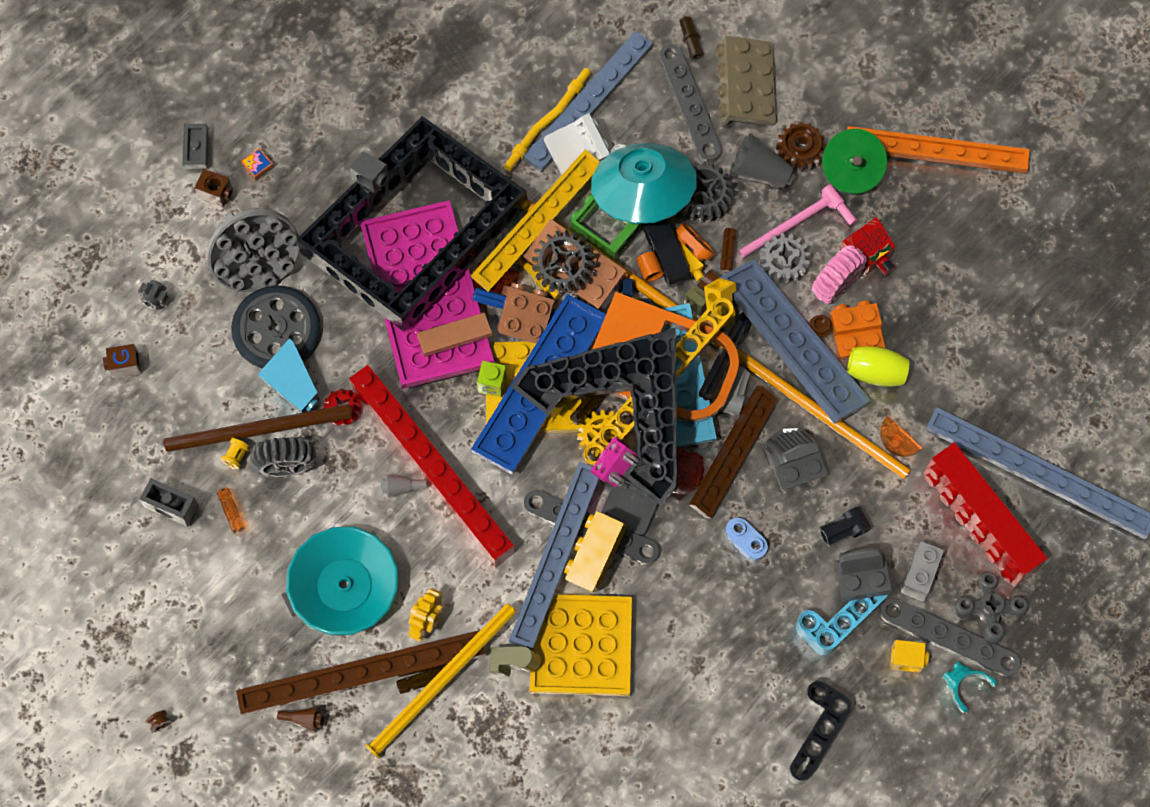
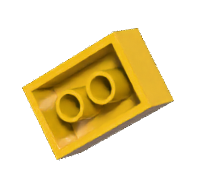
[564,511,628,592]

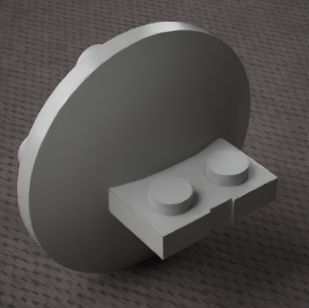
[206,209,300,292]

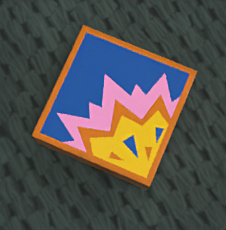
[241,148,274,180]

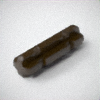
[570,395,603,425]
[396,667,443,694]

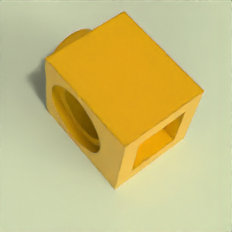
[890,640,929,673]

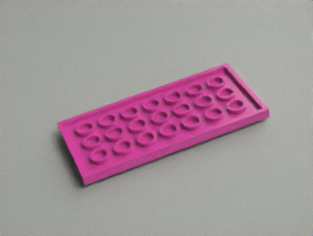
[360,200,494,389]

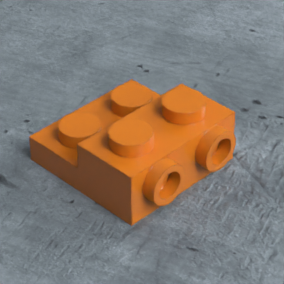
[829,300,886,360]

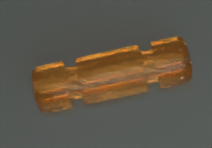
[217,487,245,534]

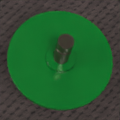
[822,129,887,194]

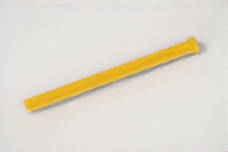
[365,603,516,759]

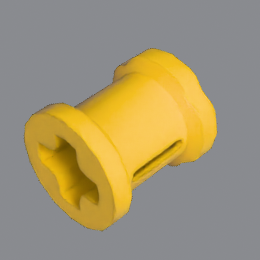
[220,438,251,470]

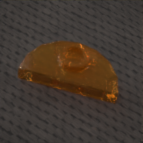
[880,416,922,457]

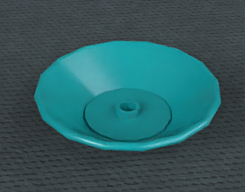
[591,143,697,224]
[286,527,399,635]

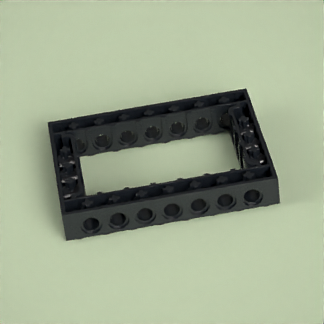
[296,116,528,332]

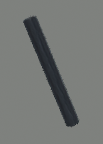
[699,312,751,401]

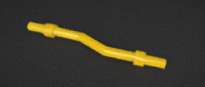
[504,68,591,171]

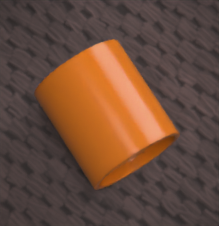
[636,251,664,282]

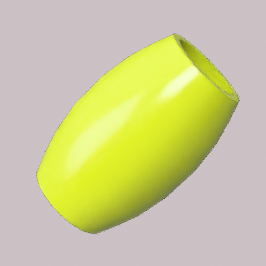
[847,346,910,387]

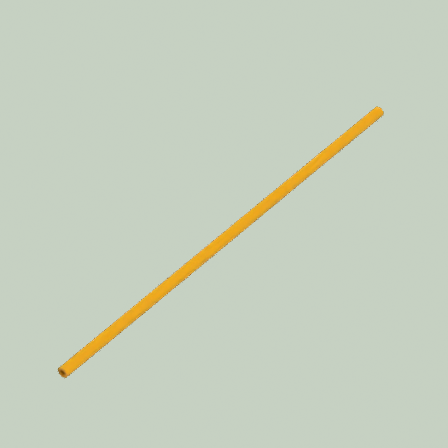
[524,198,911,479]

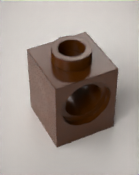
[194,169,233,207]

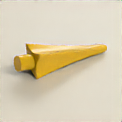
[672,230,704,282]
[517,257,562,300]

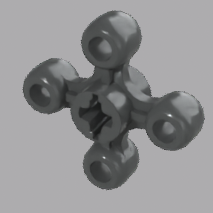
[953,572,1028,644]

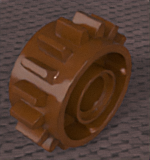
[776,122,826,171]

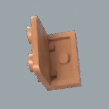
[497,283,554,344]

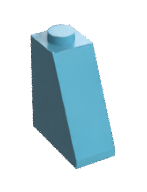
[258,339,319,413]

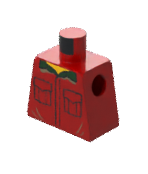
[839,217,896,276]

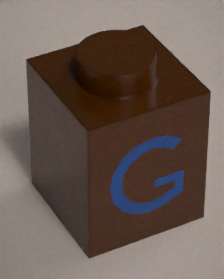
[103,344,141,378]

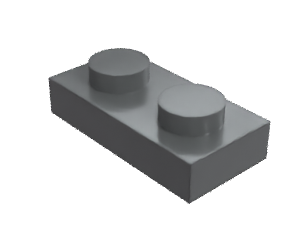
[182,124,208,169]

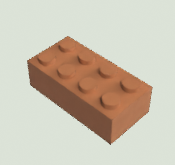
[523,219,629,312]

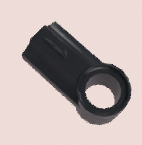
[819,506,872,547]

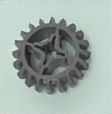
[682,161,734,222]
[532,230,596,294]
[250,437,317,478]

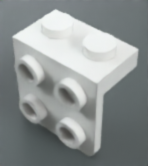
[544,113,610,175]

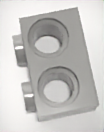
[900,541,944,601]

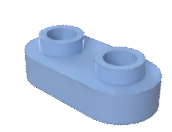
[725,518,768,561]

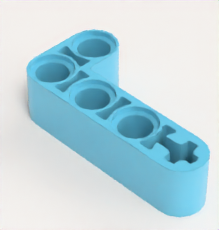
[796,595,888,655]

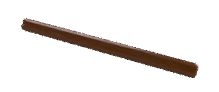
[163,404,352,452]

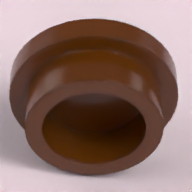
[809,315,832,338]

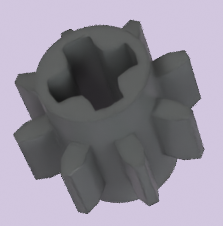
[138,280,169,309]

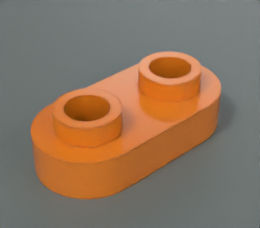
[676,223,715,261]

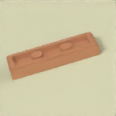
[417,313,492,357]

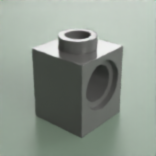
[350,151,389,193]

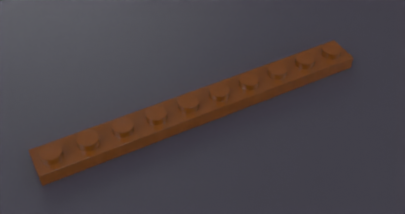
[236,630,486,716]

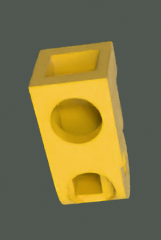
[704,278,736,327]

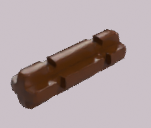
[720,228,737,272]

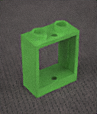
[570,193,643,261]

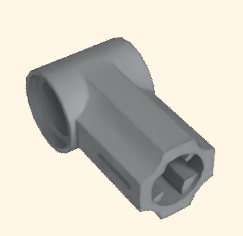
[721,367,750,416]

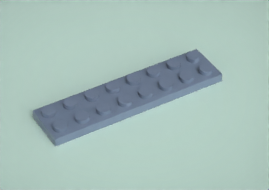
[720,259,871,424]

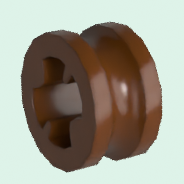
[145,710,172,733]

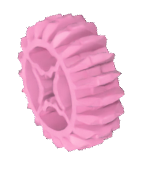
[812,245,867,304]

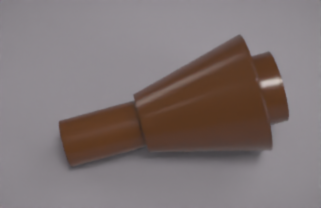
[277,707,325,732]

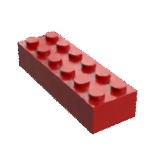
[924,442,1048,588]

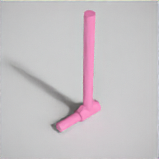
[738,184,857,258]

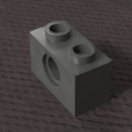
[139,478,199,527]

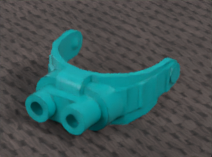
[942,661,997,714]

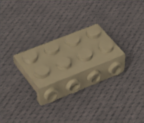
[716,35,776,126]

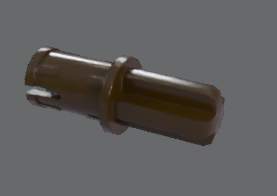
[679,16,704,60]

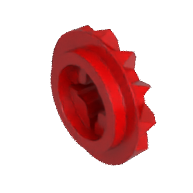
[323,388,362,426]

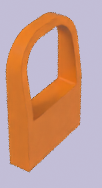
[592,292,739,422]

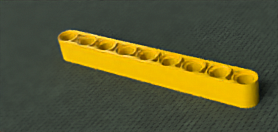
[584,298,733,466]

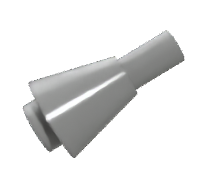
[381,474,426,498]

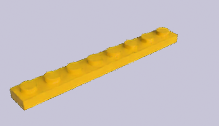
[470,149,600,292]

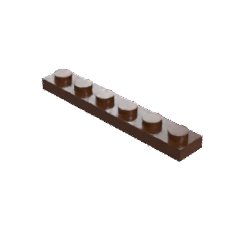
[689,386,778,518]

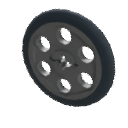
[231,285,321,369]

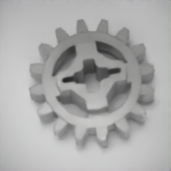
[759,233,810,283]

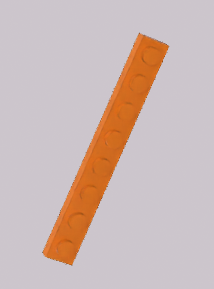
[847,126,1029,173]

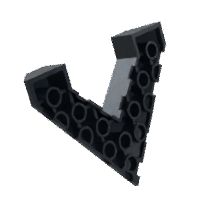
[511,328,677,506]

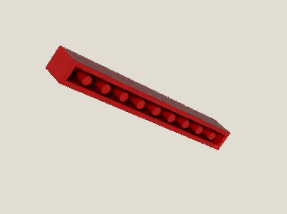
[349,365,515,568]

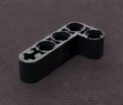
[642,219,691,287]
[787,681,851,785]

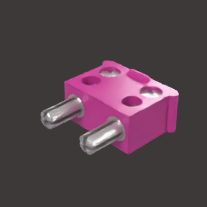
[590,436,639,488]

